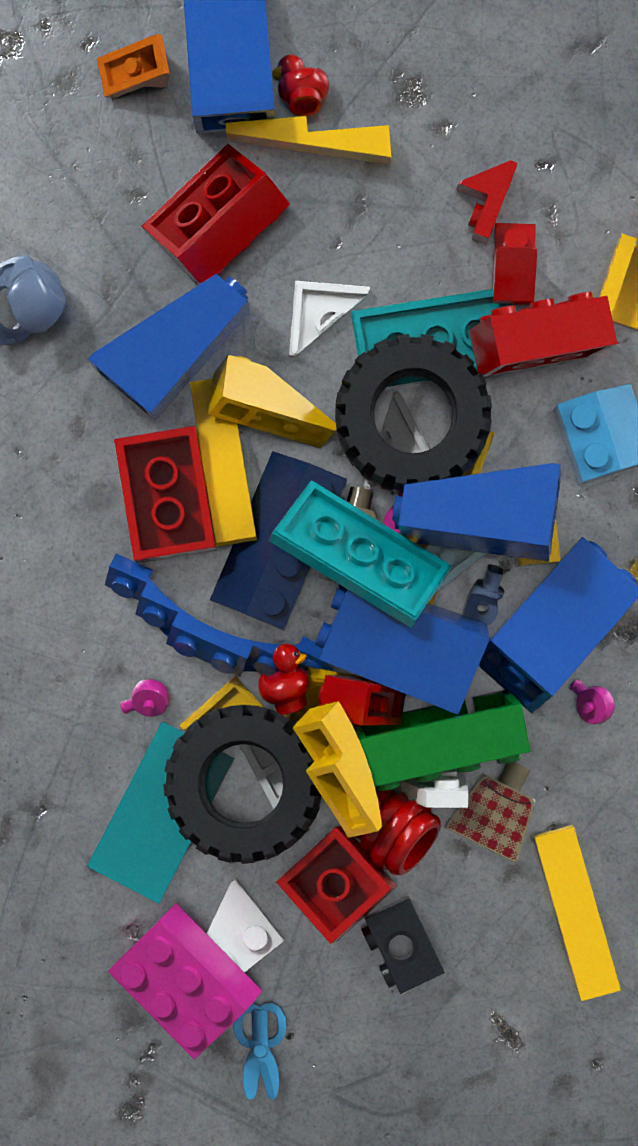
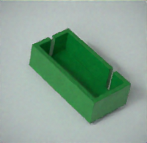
[352,689,531,791]

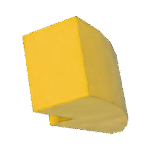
[293,701,382,838]

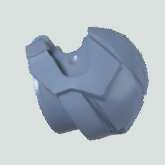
[0,255,66,346]

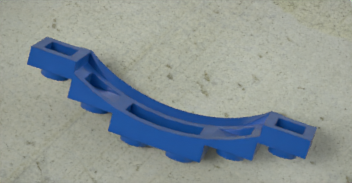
[105,554,334,677]

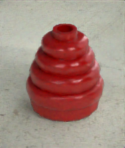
[355,788,441,876]

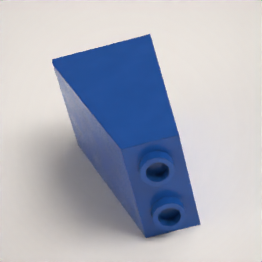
[184,0,275,133]
[88,274,250,421]
[392,463,561,562]
[479,537,638,714]
[315,584,490,714]

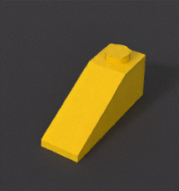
[208,355,336,448]

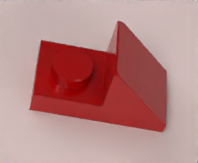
[456,160,518,245]
[493,223,537,305]

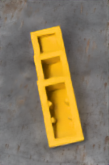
[190,378,257,547]

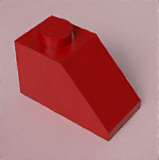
[319,675,406,725]

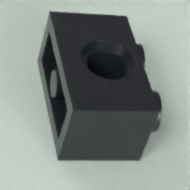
[361,896,445,994]

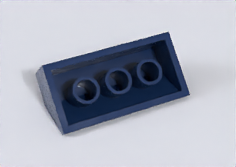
[210,451,347,631]

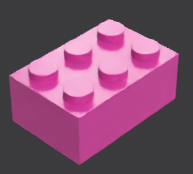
[108,903,262,1060]

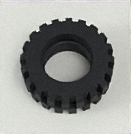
[335,334,492,492]
[163,705,322,864]

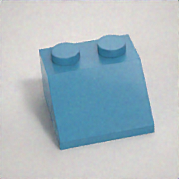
[553,384,638,486]

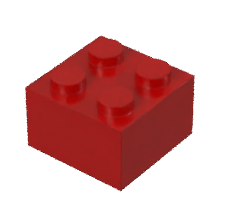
[276,826,398,944]

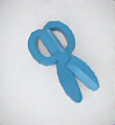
[233,1002,287,1100]

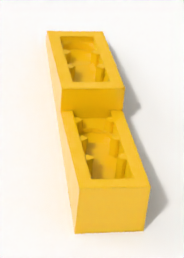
[225,116,392,165]
[534,825,621,1001]

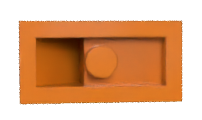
[97,34,170,98]

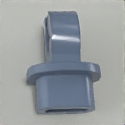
[463,564,505,626]

